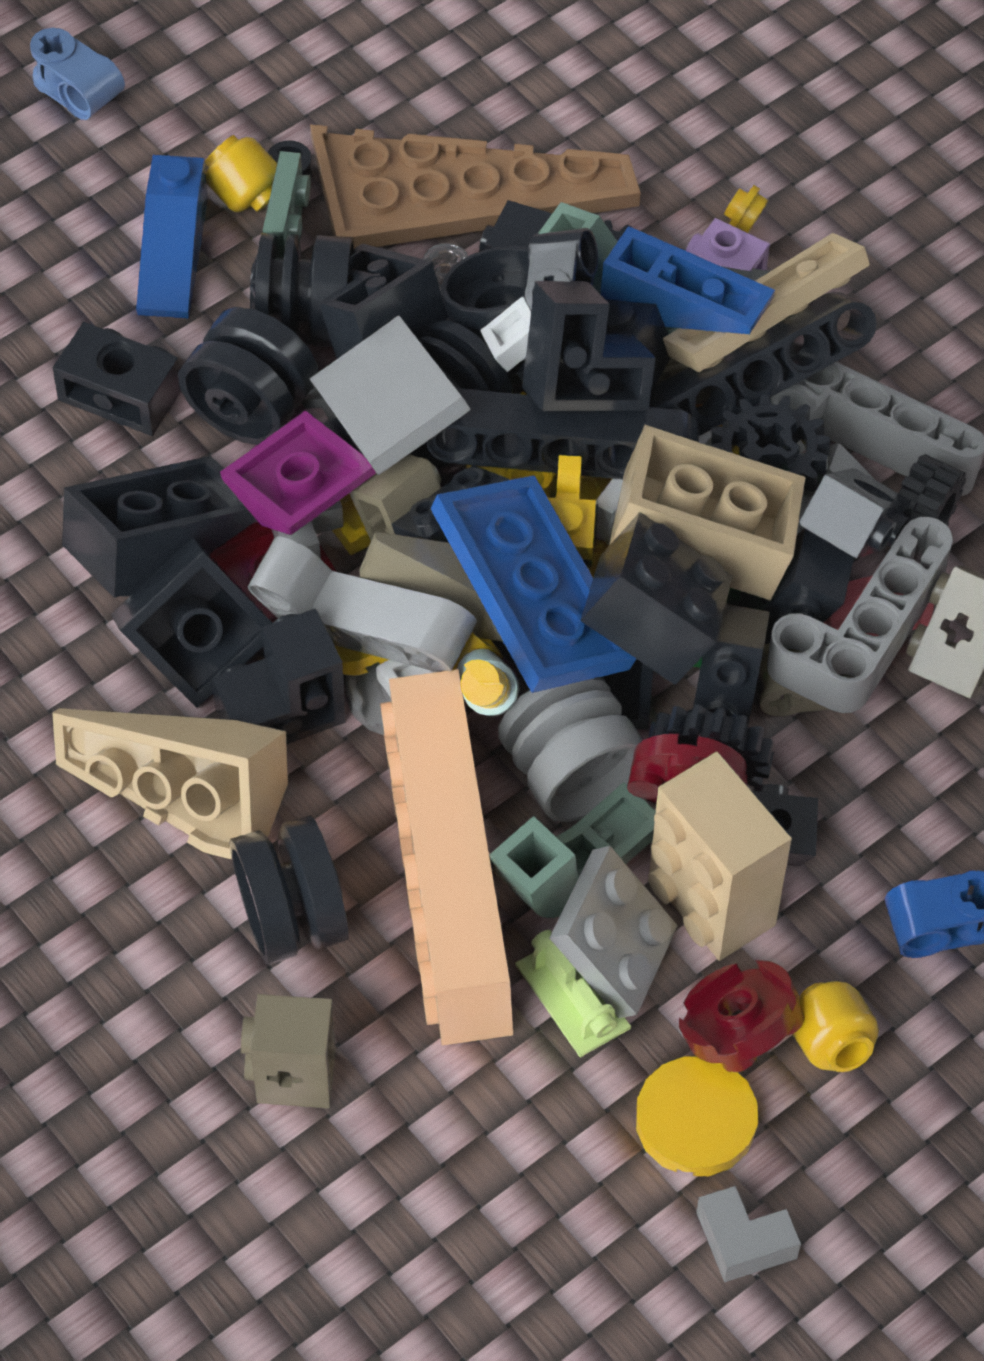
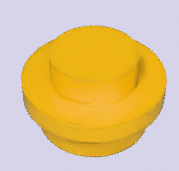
[723,185,769,233]

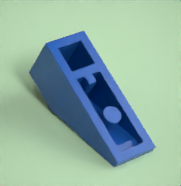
[136,155,208,318]
[600,226,775,335]

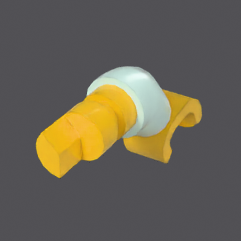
[452,631,519,716]

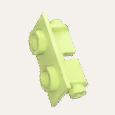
[516,930,631,1057]

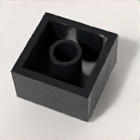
[580,512,733,685]

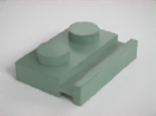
[263,151,311,258]

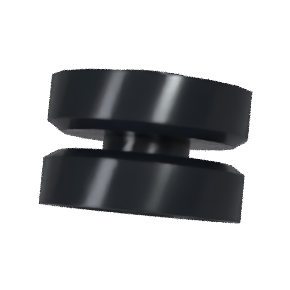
[178,307,318,445]
[229,815,349,965]

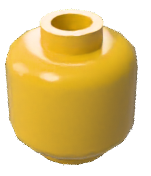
[205,135,277,212]
[793,981,879,1072]

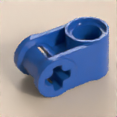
[884,871,984,958]

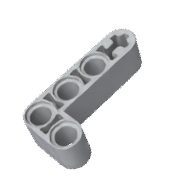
[770,362,984,496]
[767,517,953,713]
[248,536,477,672]

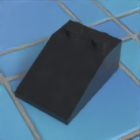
[62,456,257,598]

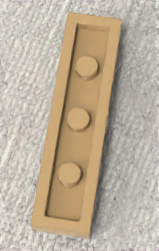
[663,233,870,372]

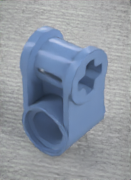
[30,28,125,120]

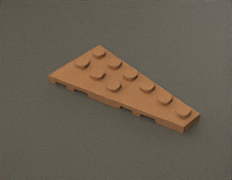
[310,124,641,248]

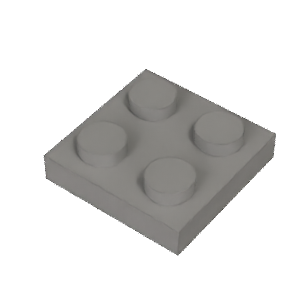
[549,846,678,1018]

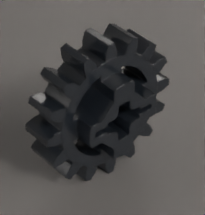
[710,394,830,492]
[648,704,774,787]

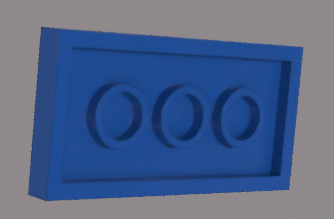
[431,475,636,693]

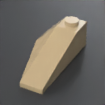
[53,708,288,859]

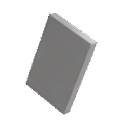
[310,315,471,475]

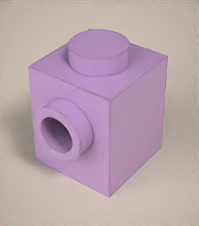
[686,218,770,271]

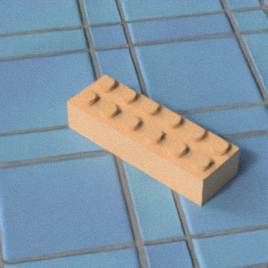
[380,669,513,1046]

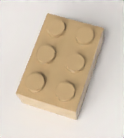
[609,425,805,600]
[648,752,792,961]

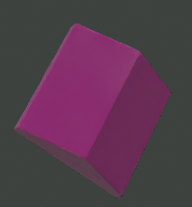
[220,411,376,535]

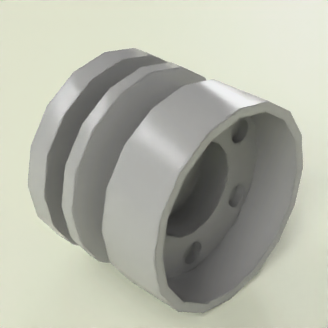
[498,677,643,822]

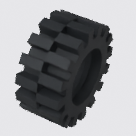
[887,453,966,562]

